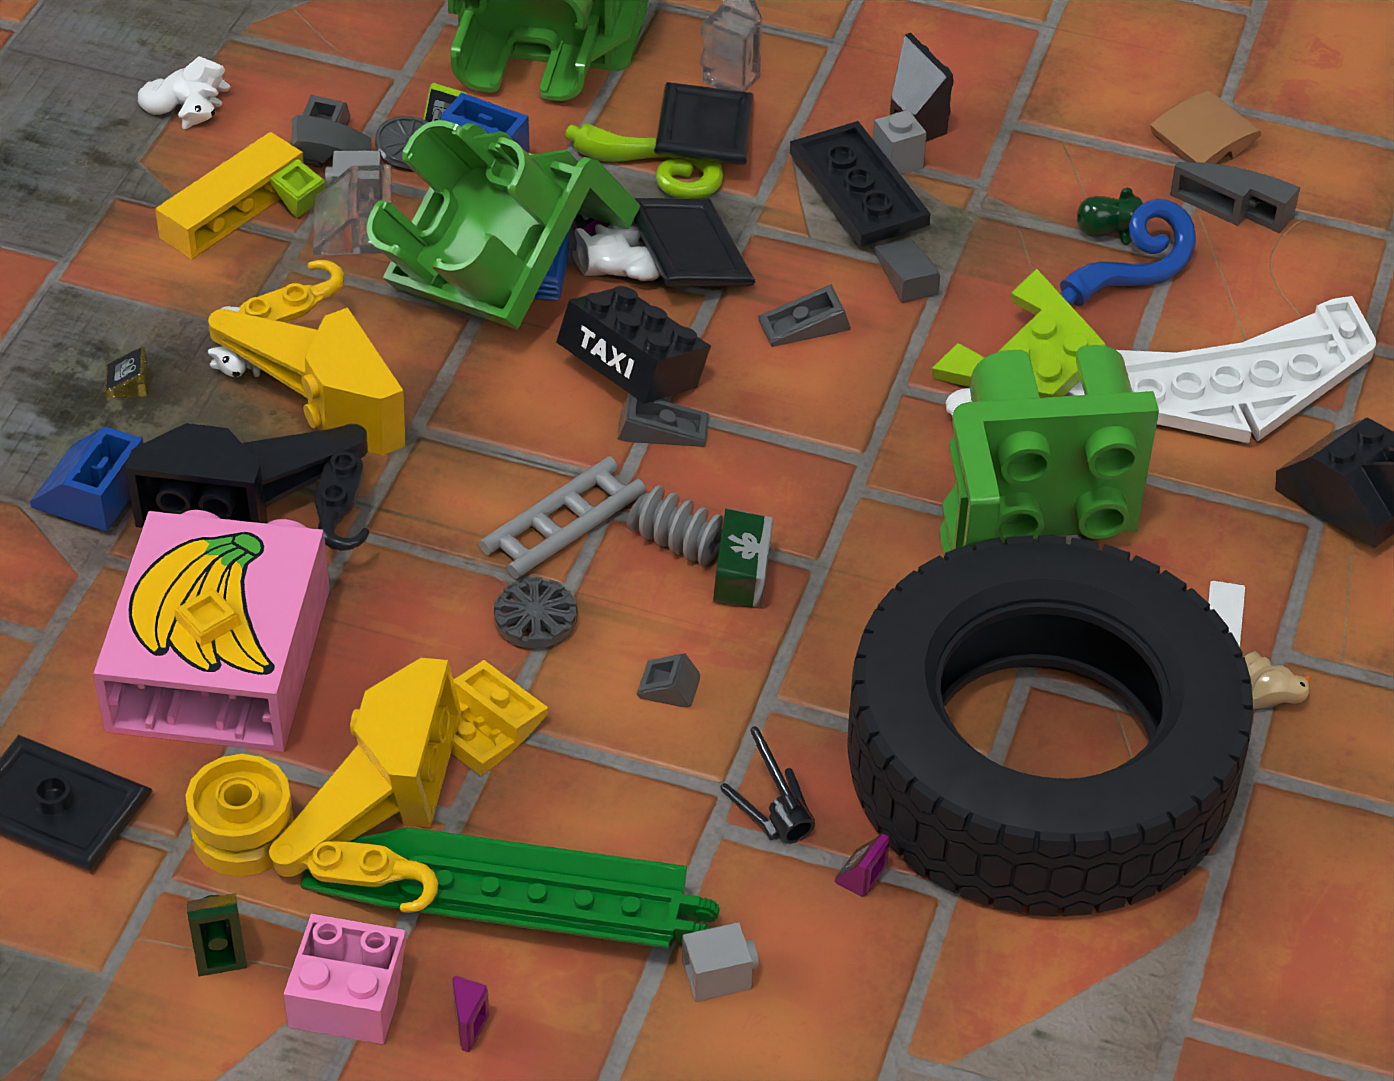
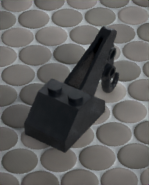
[1275,417,1394,548]
[125,423,369,551]

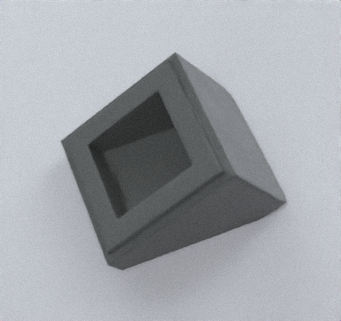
[637,653,700,707]

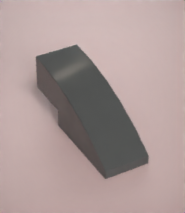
[1170,162,1300,233]

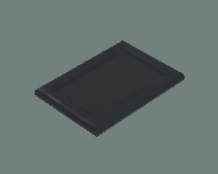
[654,82,754,165]
[633,198,755,286]
[0,734,152,873]

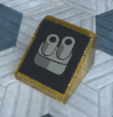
[104,347,148,398]

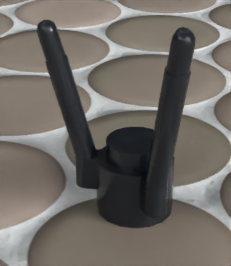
[721,726,815,844]

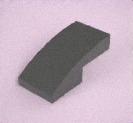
[292,115,372,163]

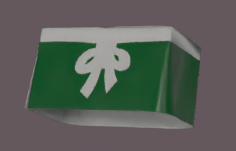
[713,507,773,608]

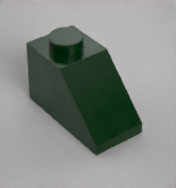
[187,893,247,976]

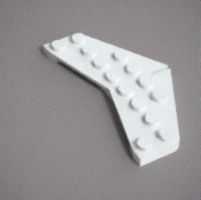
[1065,296,1376,443]

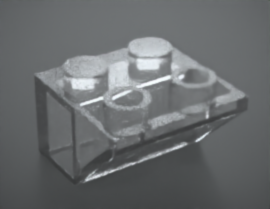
[700,0,762,92]
[313,165,394,255]

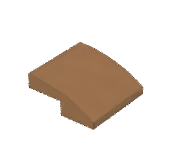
[1150,90,1261,164]

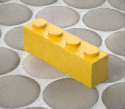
[155,132,304,259]

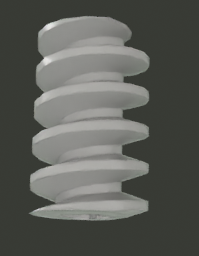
[627,485,723,567]

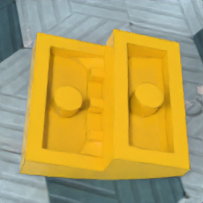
[451,660,548,776]

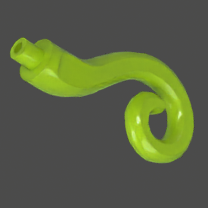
[565,123,723,199]

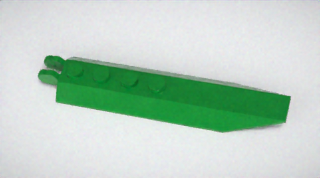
[301,827,720,949]

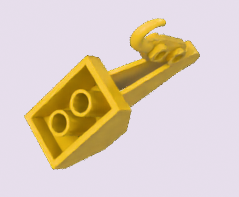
[208,260,406,455]
[269,657,462,913]

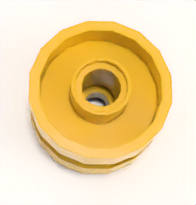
[185,754,294,877]

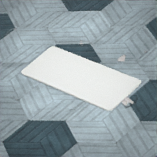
[1208,581,1245,647]

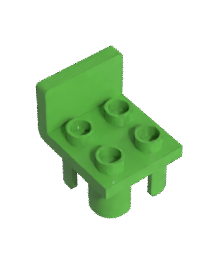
[448,0,649,101]
[367,120,641,330]
[939,345,1159,556]

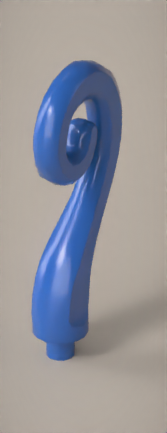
[1060,199,1196,306]

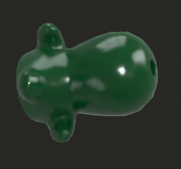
[1077,187,1143,245]

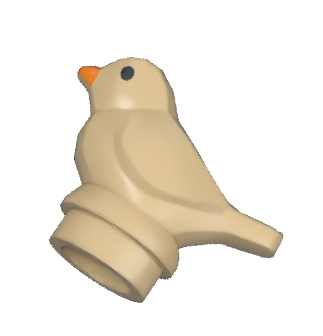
[1244,651,1311,709]

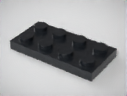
[790,121,931,247]

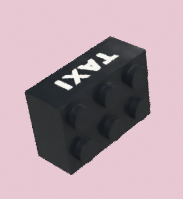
[556,286,711,404]

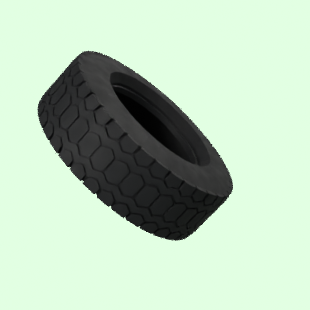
[847,535,1253,916]

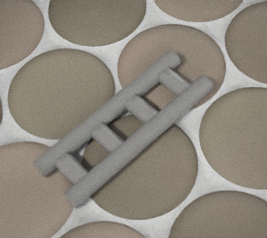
[478,456,647,579]

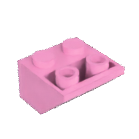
[283,914,407,1044]

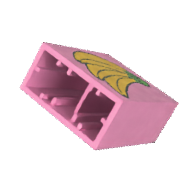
[93,510,330,752]

